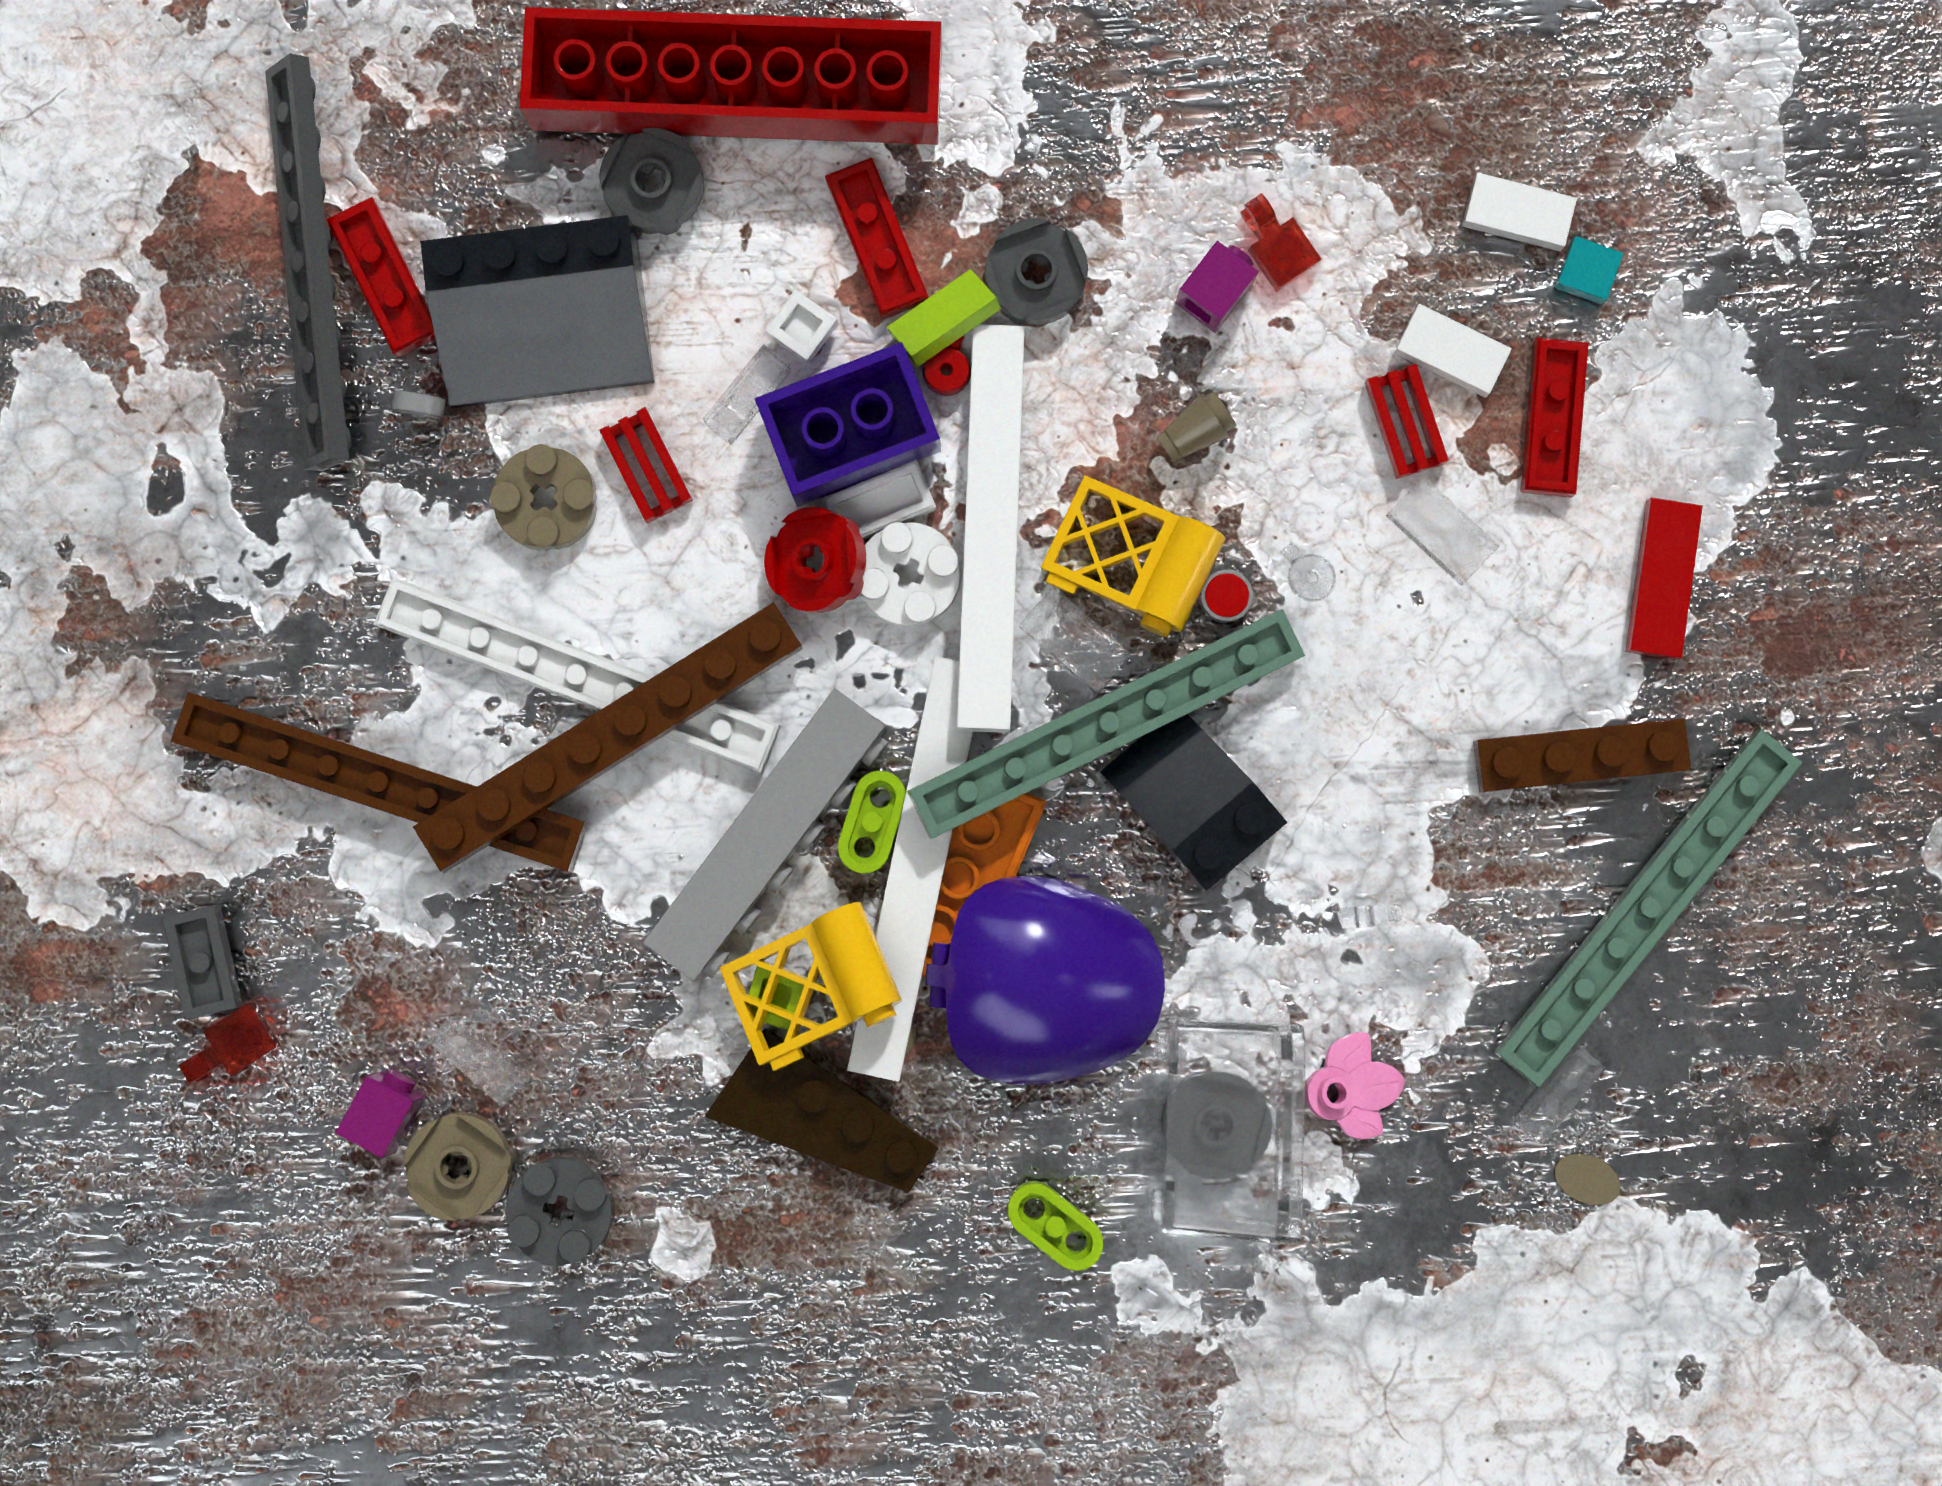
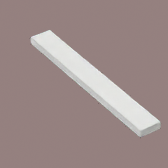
[957,324,1025,733]
[373,577,781,774]
[847,656,973,1082]

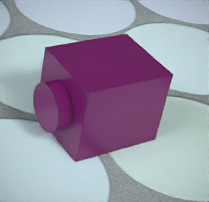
[1175,240,1259,333]
[335,1069,426,1158]

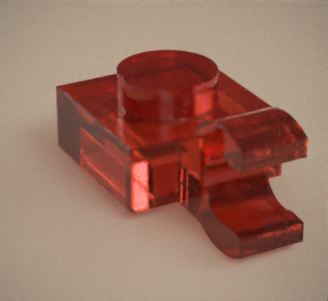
[1240,193,1322,293]
[179,1002,282,1084]

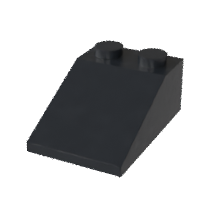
[1099,714,1288,892]

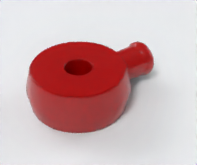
[922,335,971,396]

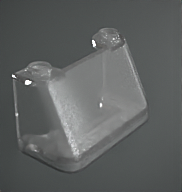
[1151,1017,1306,1245]

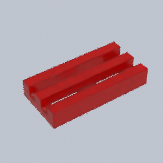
[1364,364,1449,479]
[599,407,693,524]

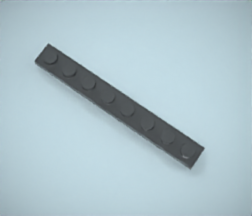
[265,53,351,471]

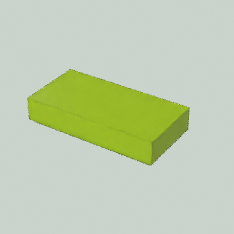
[887,269,1001,367]

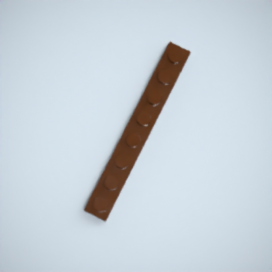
[413,602,803,873]
[170,692,588,872]

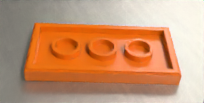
[922,793,1047,978]

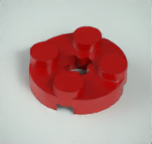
[764,507,866,613]

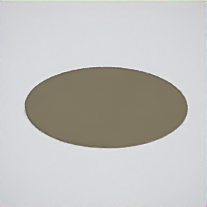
[1554,1154,1621,1205]

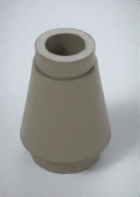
[1156,391,1237,463]

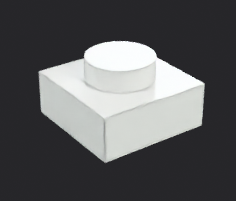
[765,289,838,365]

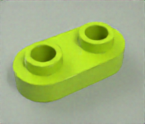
[838,771,906,874]
[1008,1181,1103,1271]

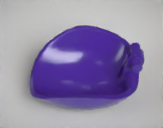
[925,876,1165,1085]

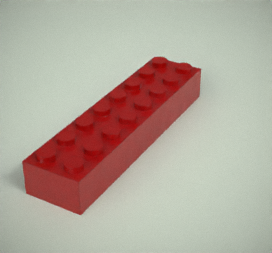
[519,7,942,145]

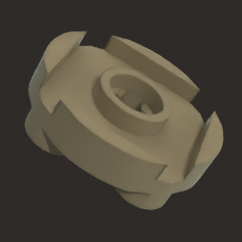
[490,444,597,550]
[404,1112,515,1221]

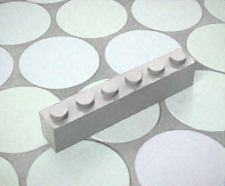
[643,688,889,981]

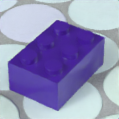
[754,342,941,507]

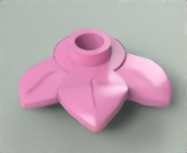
[1304,1032,1405,1140]

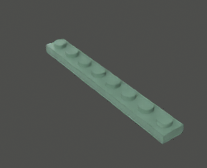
[907,609,1305,839]
[1494,729,1803,1088]

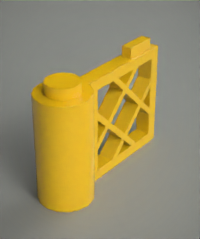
[1040,475,1226,638]
[719,902,902,1071]

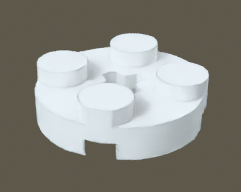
[861,522,960,627]

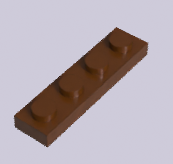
[1473,718,1692,793]

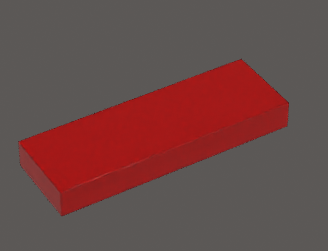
[825,157,929,320]
[326,197,436,358]
[1520,337,1589,498]
[1625,497,1703,660]

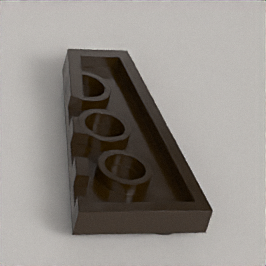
[704,1028,939,1193]

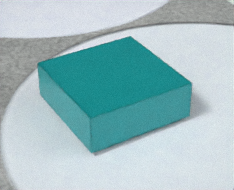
[1554,236,1624,305]

